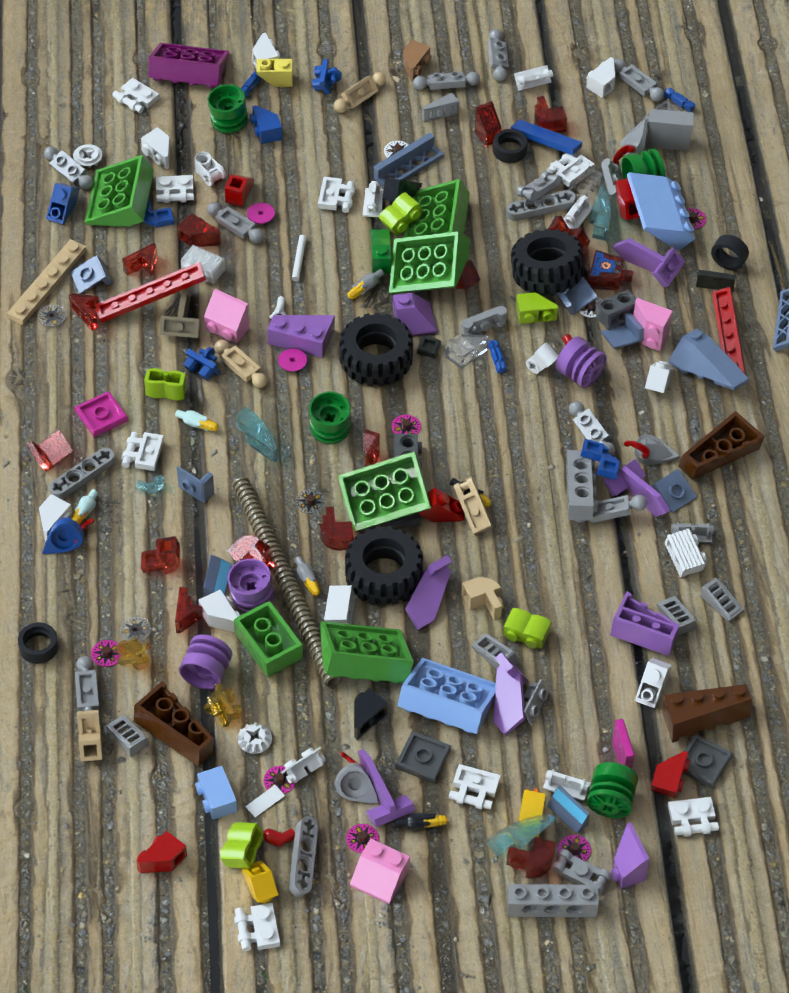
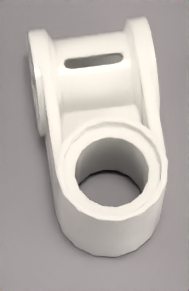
[195,152,226,186]
[526,342,559,374]

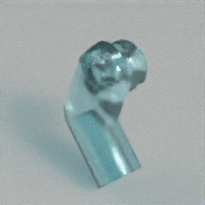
[135,475,166,493]

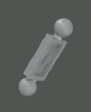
[487,29,509,81]
[614,59,664,102]
[413,71,480,90]
[44,146,94,190]
[207,202,264,243]
[569,401,615,455]
[575,495,647,523]
[75,656,99,711]

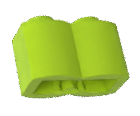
[379,192,423,236]
[144,368,187,401]
[503,608,551,649]
[220,822,264,869]

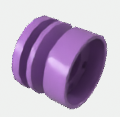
[556,336,607,388]
[227,559,274,613]
[179,635,233,690]

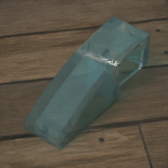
[590,185,611,241]
[235,407,277,463]
[486,814,555,857]

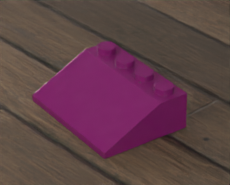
[148,42,229,88]

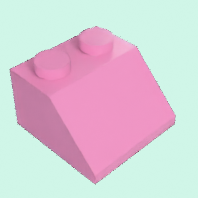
[204,289,249,344]
[634,298,673,351]
[350,839,410,904]

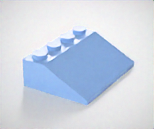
[627,172,696,251]
[397,658,496,734]

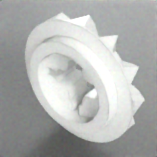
[73,144,102,168]
[238,722,272,754]

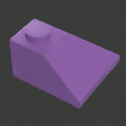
[393,293,437,337]
[611,823,649,889]

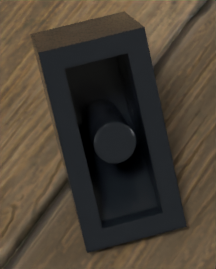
[382,178,422,205]
[354,688,387,740]

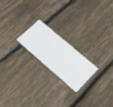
[245,785,285,818]

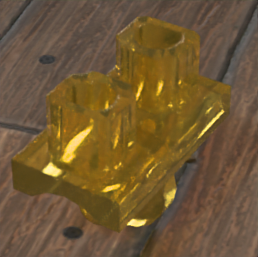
[114,638,151,670]
[204,683,242,727]

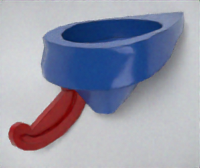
[42,517,94,554]

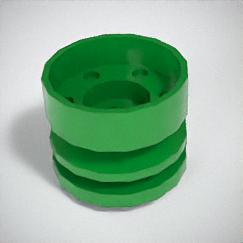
[207,84,249,133]
[621,148,666,179]
[309,391,351,444]
[587,762,638,818]

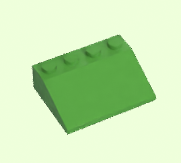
[85,155,154,227]
[404,179,470,238]
[389,231,470,294]
[338,452,431,533]
[320,621,414,684]

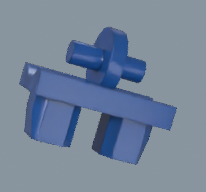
[312,59,342,95]
[184,347,221,381]

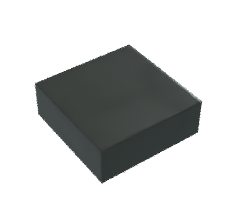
[417,336,441,359]

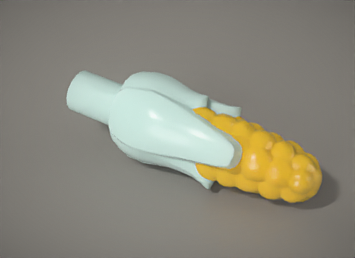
[175,409,219,431]
[71,489,98,525]

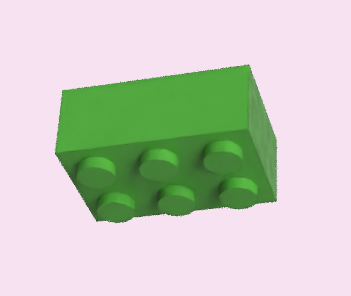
[234,601,303,677]

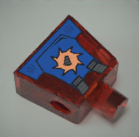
[588,250,634,290]

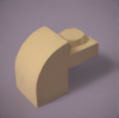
[461,577,504,620]
[77,710,102,762]

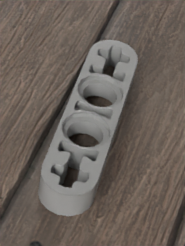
[506,190,576,221]
[49,448,115,500]
[289,816,318,897]

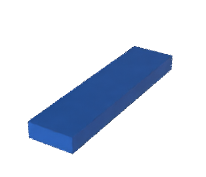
[511,120,582,155]

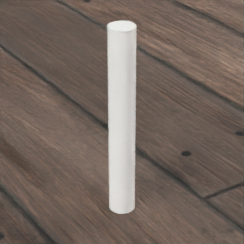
[292,235,307,282]

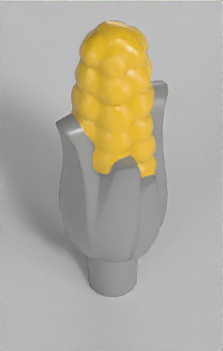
[347,269,384,300]
[294,556,320,596]

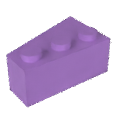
[267,315,335,358]
[610,591,679,656]

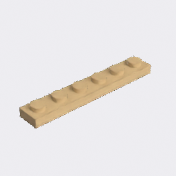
[7,239,87,325]

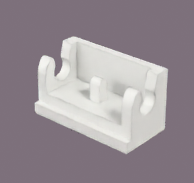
[324,585,356,624]

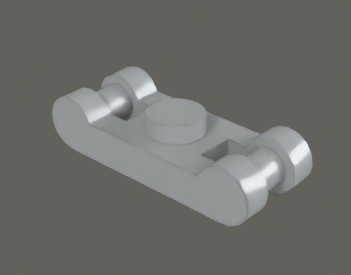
[602,158,622,199]
[517,171,562,201]
[461,306,507,340]
[551,849,612,895]

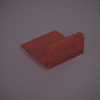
[27,429,74,471]
[363,429,380,467]

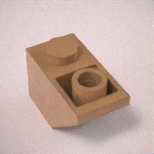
[403,40,432,81]

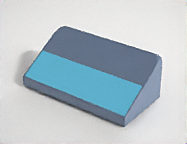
[203,555,232,596]
[548,785,590,833]

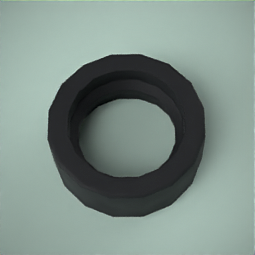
[493,129,528,163]
[711,234,749,271]
[18,622,59,664]

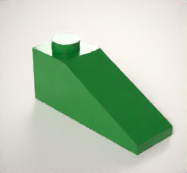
[370,229,391,274]

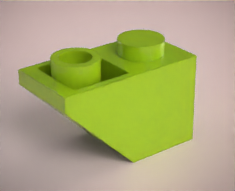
[516,292,558,324]

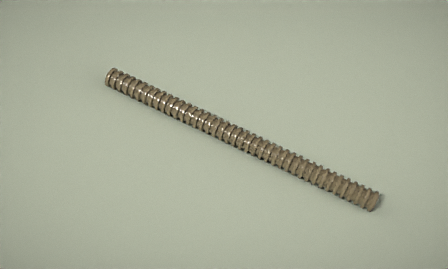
[232,476,342,687]

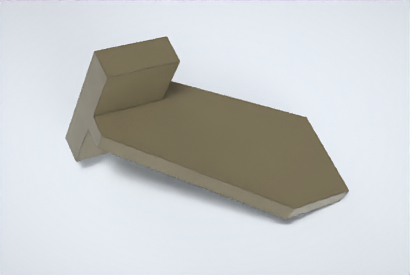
[160,287,200,338]

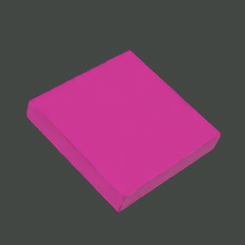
[74,391,128,437]
[612,719,635,769]

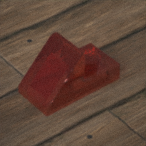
[122,243,158,276]
[69,293,99,331]
[175,587,203,633]

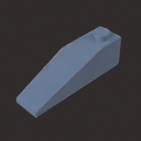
[669,328,749,390]

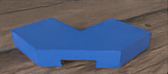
[144,197,175,228]
[580,439,620,480]

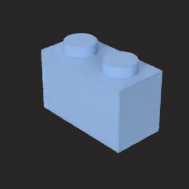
[195,766,237,820]

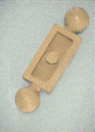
[333,72,386,113]
[214,340,268,388]

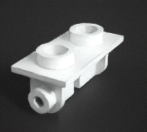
[514,65,553,91]
[362,181,384,217]
[560,195,594,232]
[280,747,326,783]
[543,769,590,801]

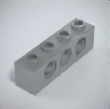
[566,450,597,521]
[507,884,599,917]

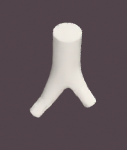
[269,296,286,319]

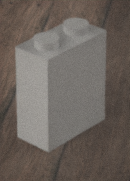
[645,109,693,151]

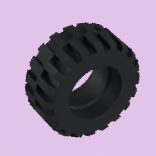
[511,229,584,295]
[339,313,413,387]
[345,526,423,606]

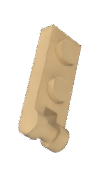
[453,476,493,535]

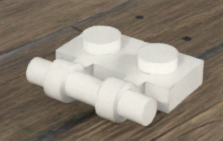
[112,78,160,113]
[547,153,594,187]
[156,175,194,203]
[318,177,355,213]
[122,432,164,471]
[449,764,501,810]
[668,797,719,837]
[234,903,280,951]

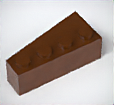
[678,411,765,480]
[134,681,213,767]
[662,684,752,743]

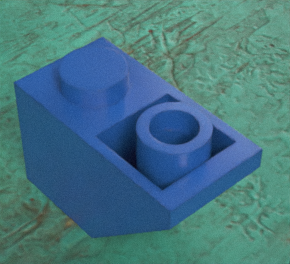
[250,105,282,144]
[46,183,80,224]

